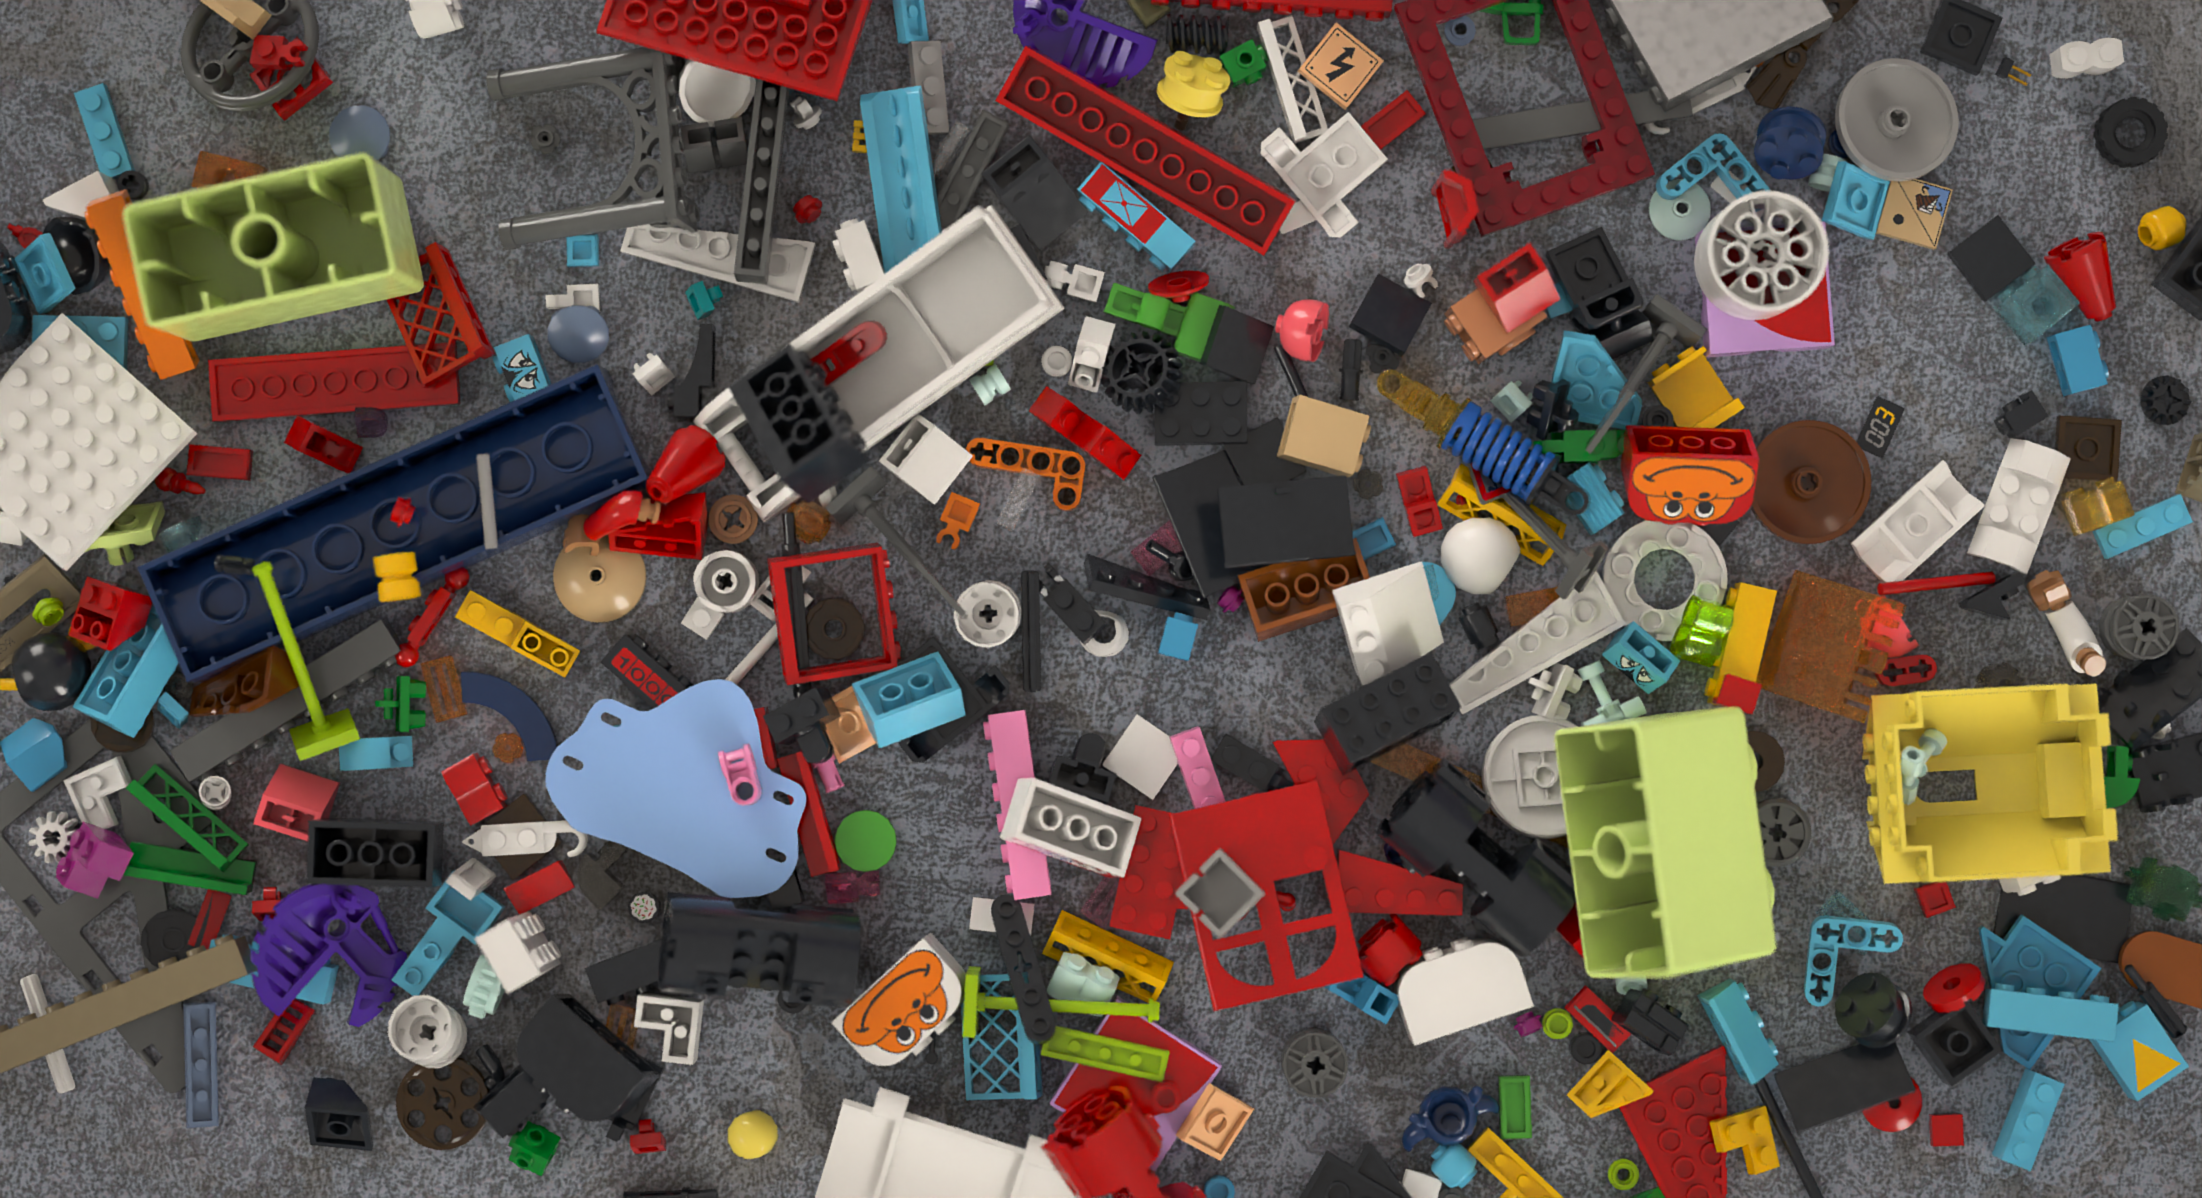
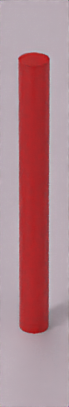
[1877,571,1996,595]

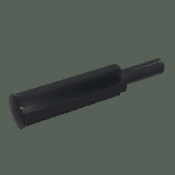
[2124,965,2187,1038]

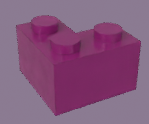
[56,821,134,899]

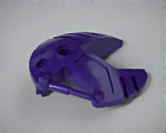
[1013,0,1158,88]
[250,884,407,1027]

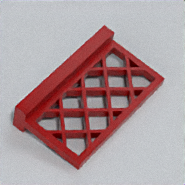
[386,242,495,387]

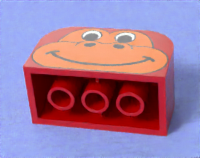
[1621,425,1759,526]

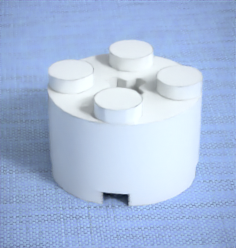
[405,0,464,39]
[693,550,759,613]

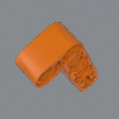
[965,438,1085,511]

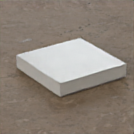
[1102,714,1178,800]

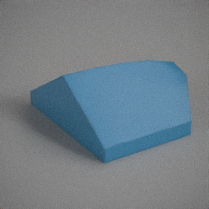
[0,718,67,792]

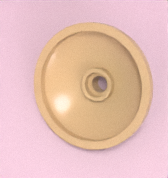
[553,535,646,623]

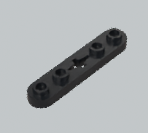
[991,895,1056,1044]

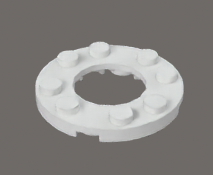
[1602,520,1728,641]

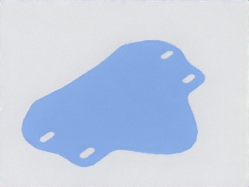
[546,679,806,898]

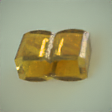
[2060,476,2135,536]

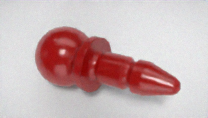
[154,467,206,495]

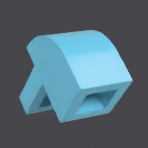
[339,736,413,771]

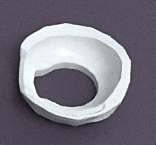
[1080,610,1129,657]

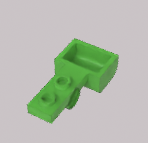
[1103,283,1235,362]

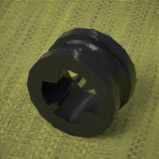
[117,170,149,200]

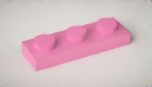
[1169,726,1226,809]

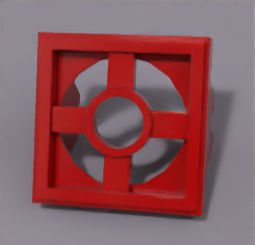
[249,36,333,121]

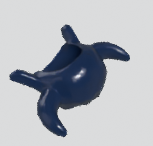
[1402,1086,1499,1152]

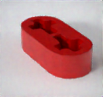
[1875,655,1937,686]

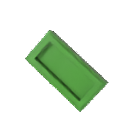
[1498,1075,1532,1139]

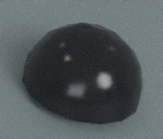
[43,217,110,295]
[12,632,91,711]

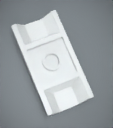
[1967,438,2071,575]
[1851,460,1985,583]

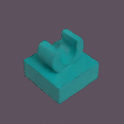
[685,281,724,321]

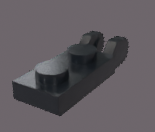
[1039,563,1107,645]

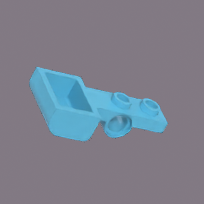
[392,870,505,996]

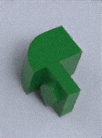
[2104,746,2140,808]

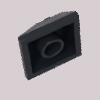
[305,1077,373,1151]

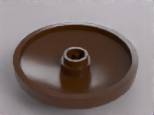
[1750,420,1872,544]

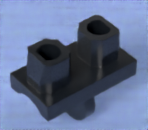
[1526,379,1579,441]

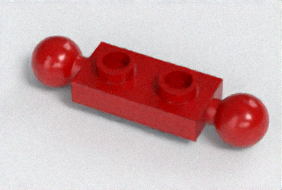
[395,567,470,668]

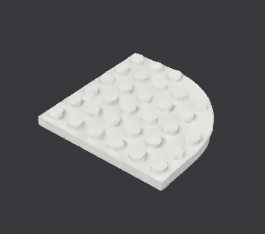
[0,313,197,571]

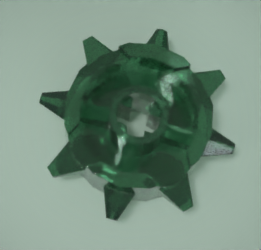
[2124,857,2202,922]

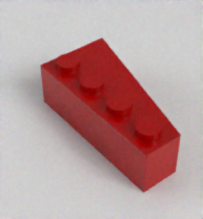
[1336,848,1463,916]

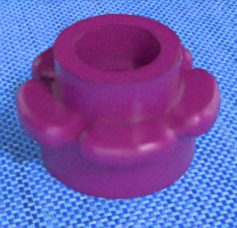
[1217,585,1244,613]
[1514,1011,1543,1037]

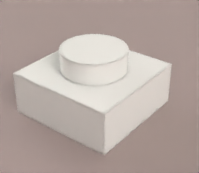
[681,597,724,640]

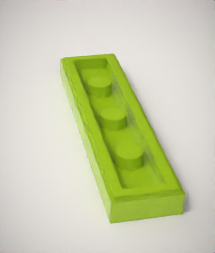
[1041,1025,1169,1082]

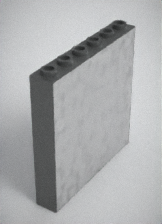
[1597,0,1834,112]

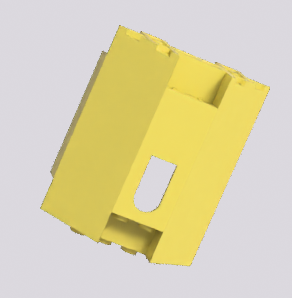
[1862,684,2118,884]

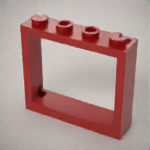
[767,542,901,685]

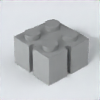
[1175,848,1266,939]

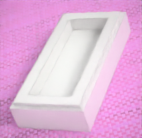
[446,858,497,901]

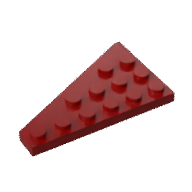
[1619,1044,1727,1198]

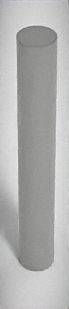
[476,454,498,549]

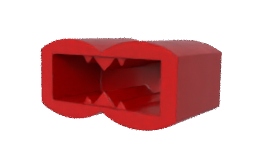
[441,753,508,826]

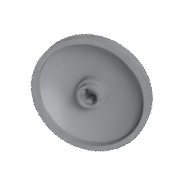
[1835,58,1959,181]

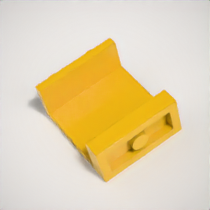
[1647,346,1745,428]

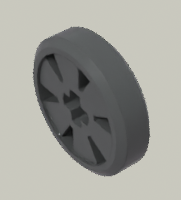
[1757,798,1811,867]

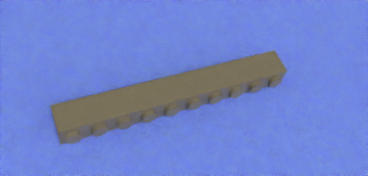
[0,934,257,1074]

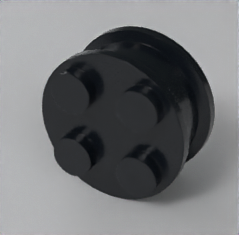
[1835,973,1912,1048]

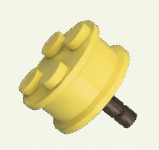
[1156,51,1230,130]

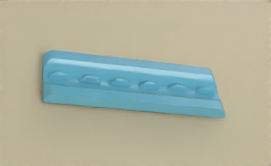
[860,85,942,273]

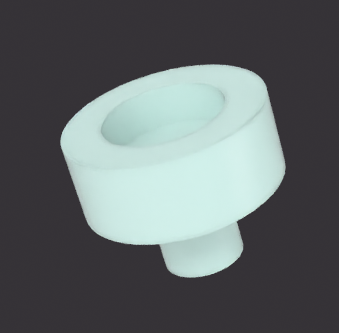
[1615,977,1648,995]

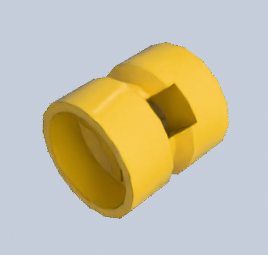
[373,552,421,602]

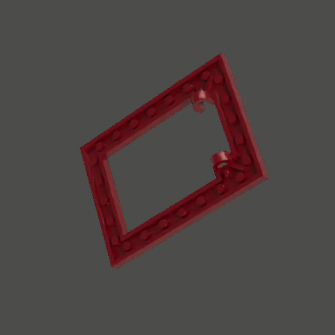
[1394,0,1655,238]

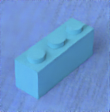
[1992,1068,2065,1171]

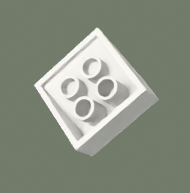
[1332,561,1444,686]

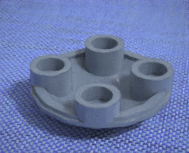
[329,105,390,161]
[548,305,609,363]

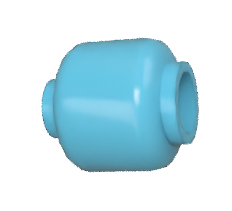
[1431,1144,1478,1188]

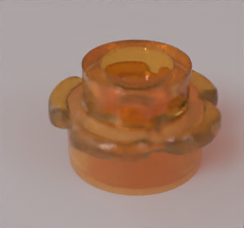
[492,733,523,763]

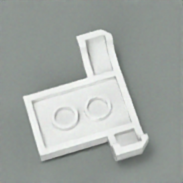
[1260,112,1388,238]

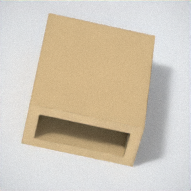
[1277,395,1371,477]

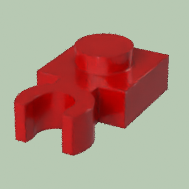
[249,35,308,70]

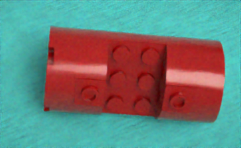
[1041,1086,1207,1198]

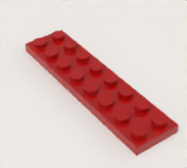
[208,342,461,422]

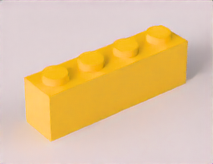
[1705,582,1777,707]

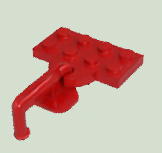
[1109,805,1296,940]

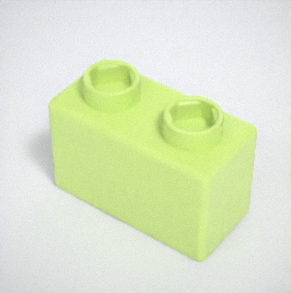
[123,153,424,342]
[1554,707,1776,978]

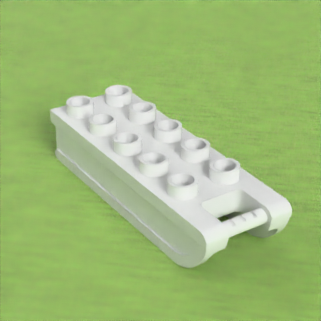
[693,205,1064,523]

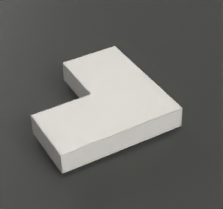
[63,756,132,829]

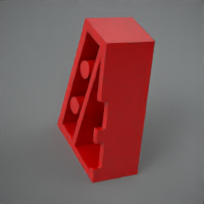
[608,492,708,560]

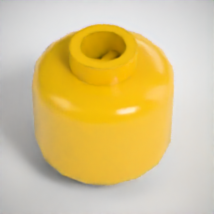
[2138,206,2187,251]

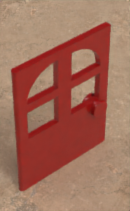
[1169,780,1364,1011]

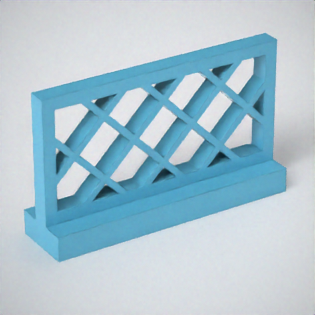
[961,972,1043,1100]

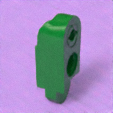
[1533,430,1625,464]

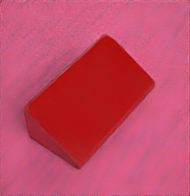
[503,860,575,914]

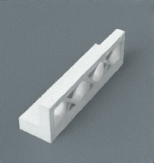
[1257,16,1328,144]

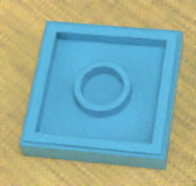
[1821,161,1890,240]
[15,233,76,315]

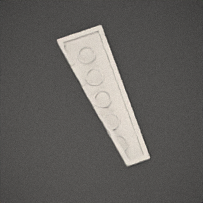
[621,224,816,303]
[1449,571,1626,715]

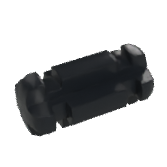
[215,555,255,575]

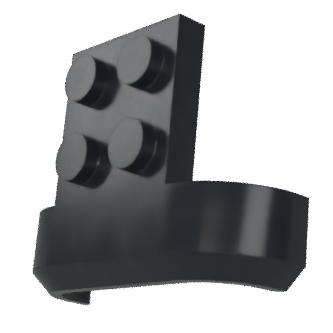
[898,636,1010,763]

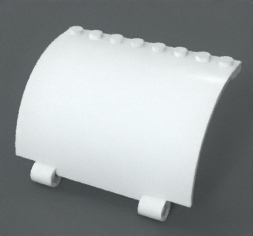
[815,1087,1075,1198]

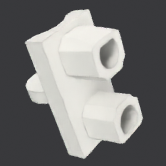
[1528,663,1583,720]

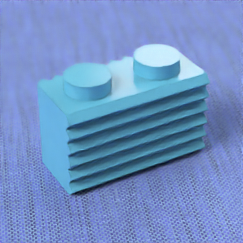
[1567,462,1624,535]

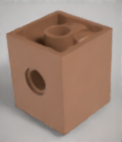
[1444,288,1547,365]

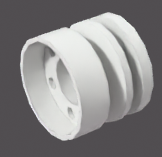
[954,580,1022,648]
[388,995,467,1068]

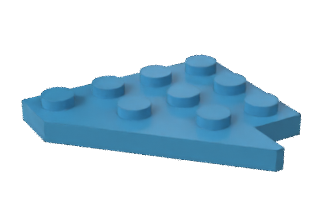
[1978,914,2101,1070]

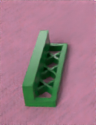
[126,764,249,873]
[123,841,257,895]

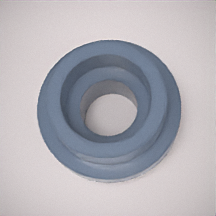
[1444,16,1476,46]

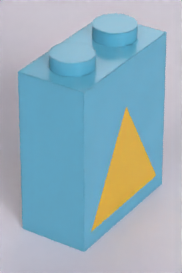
[2089,1001,2189,1101]

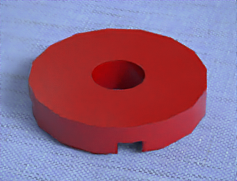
[1923,963,1986,1013]

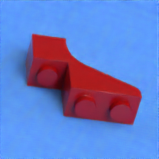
[1029,386,1142,480]

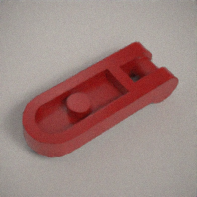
[811,321,887,386]

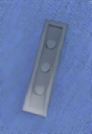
[183,1001,219,1128]

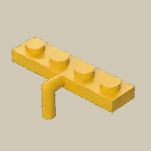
[1467,1126,1564,1198]

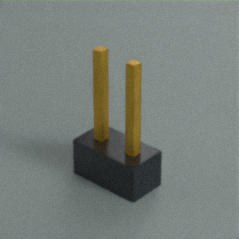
[1995,57,2031,86]

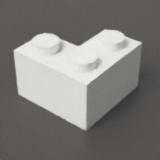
[634,992,704,1065]

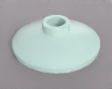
[1649,179,1711,241]

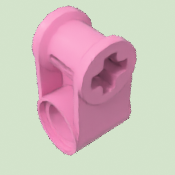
[718,743,762,805]

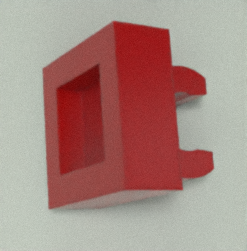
[252,887,281,921]
[629,1119,666,1154]

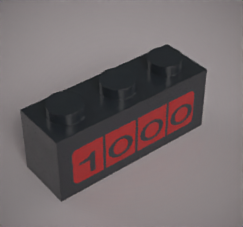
[600,634,694,709]

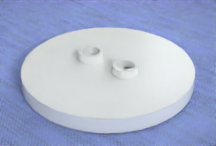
[1481,715,1578,839]

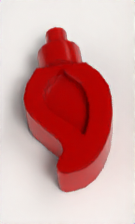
[7,223,43,248]

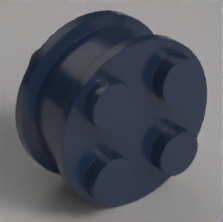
[1754,107,1826,180]

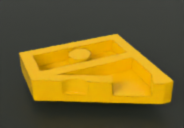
[1566,1050,1654,1118]

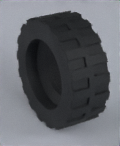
[2093,97,2168,168]

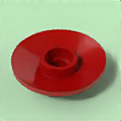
[1148,270,1209,303]
[1862,1078,1922,1132]

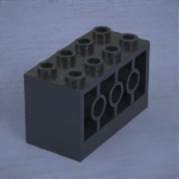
[729,344,870,504]
[1314,652,1461,776]

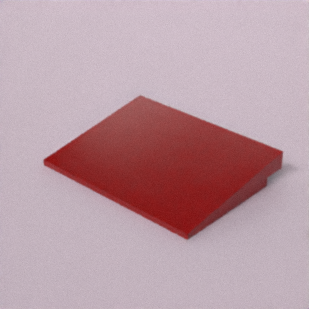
[596,0,873,101]

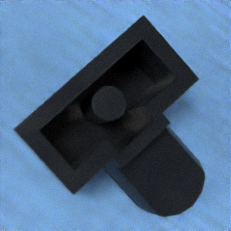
[763,687,841,764]
[1047,733,1116,805]

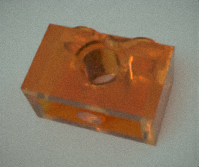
[191,150,268,189]

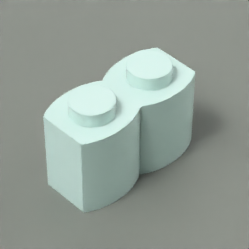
[1046,952,1120,1017]

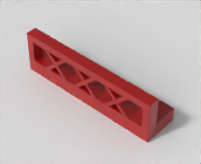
[777,751,842,877]

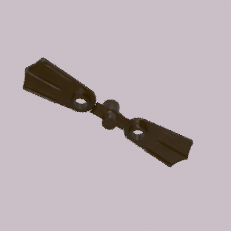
[1746,0,1859,110]

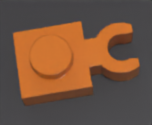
[936,492,980,550]

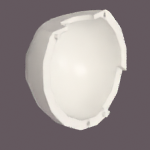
[678,60,756,127]
[1441,517,1520,594]

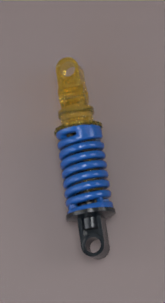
[1377,370,1591,515]

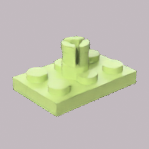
[84,501,165,566]

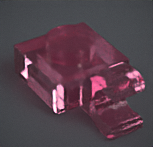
[825,871,880,904]

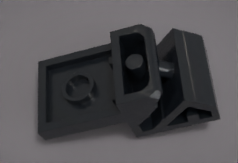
[1545,227,1654,361]

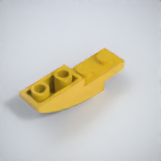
[455,590,580,677]

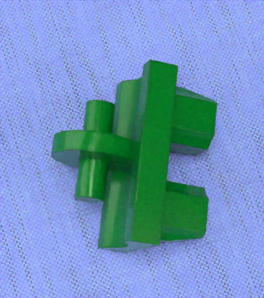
[375,676,426,732]

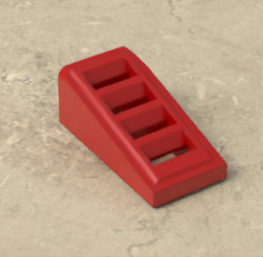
[253,998,315,1065]

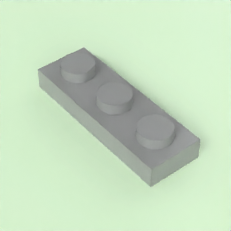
[907,41,949,135]

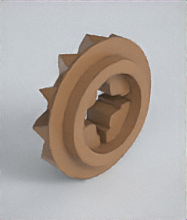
[708,495,758,544]

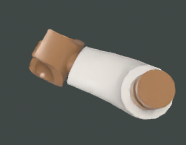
[2027,570,2106,676]

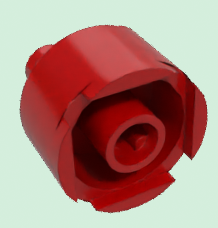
[1357,914,1423,986]

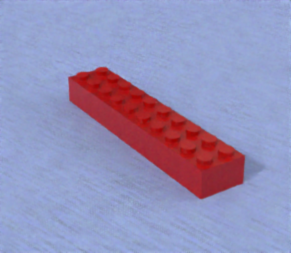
[995,46,1297,256]

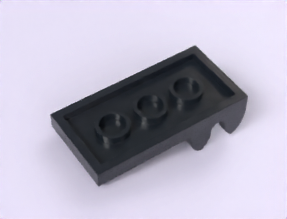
[2097,628,2202,752]
[2129,732,2202,813]

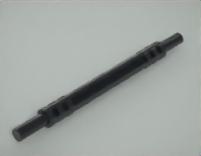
[781,512,812,698]

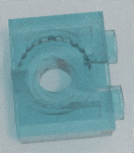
[1993,265,2080,345]

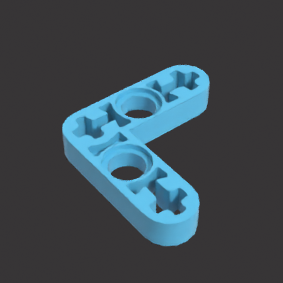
[1656,133,1770,212]
[1804,915,1903,1007]

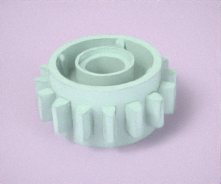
[463,954,505,1019]

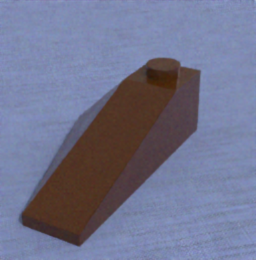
[189,645,299,717]

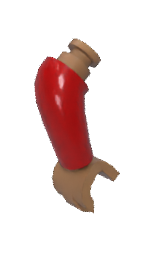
[563,491,661,556]

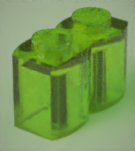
[1670,595,1734,668]

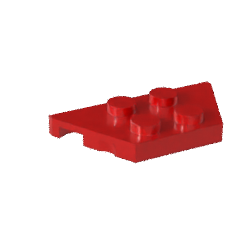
[1272,740,1369,845]

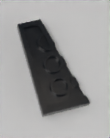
[1084,554,1211,620]

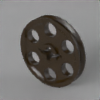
[396,1057,490,1150]

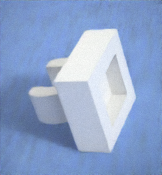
[632,353,675,396]

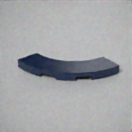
[461,672,558,761]

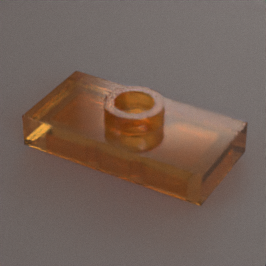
[1504,587,1560,627]

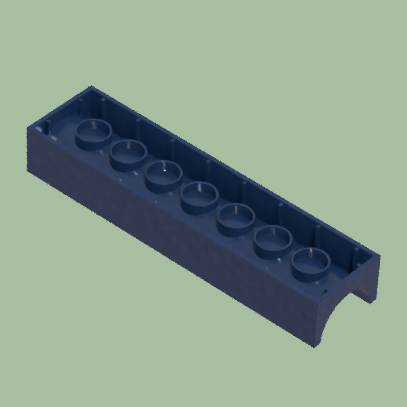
[137,364,652,682]

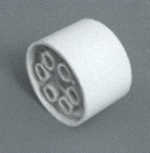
[1694,191,1829,320]

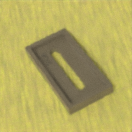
[0,553,81,672]

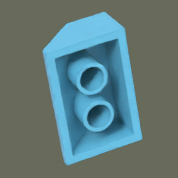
[852,651,966,748]
[1697,978,1779,1085]

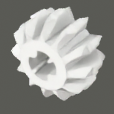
[28,811,78,863]

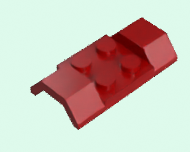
[1431,170,1479,249]

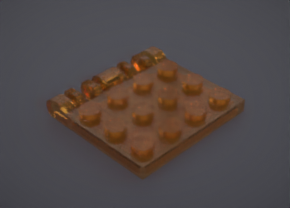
[1756,570,1906,723]

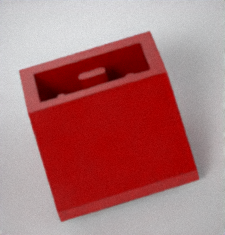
[1473,243,1560,333]
[69,576,153,651]

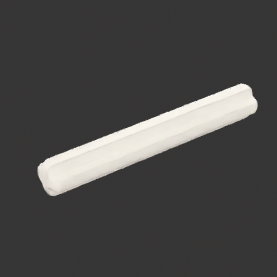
[20,974,75,1093]

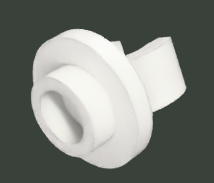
[789,96,822,129]
[1404,264,1438,298]

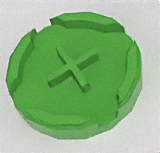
[835,810,897,872]

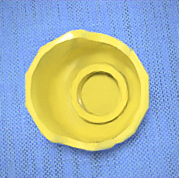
[728,1110,778,1159]

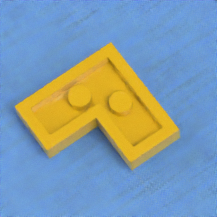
[1710,1106,1780,1175]

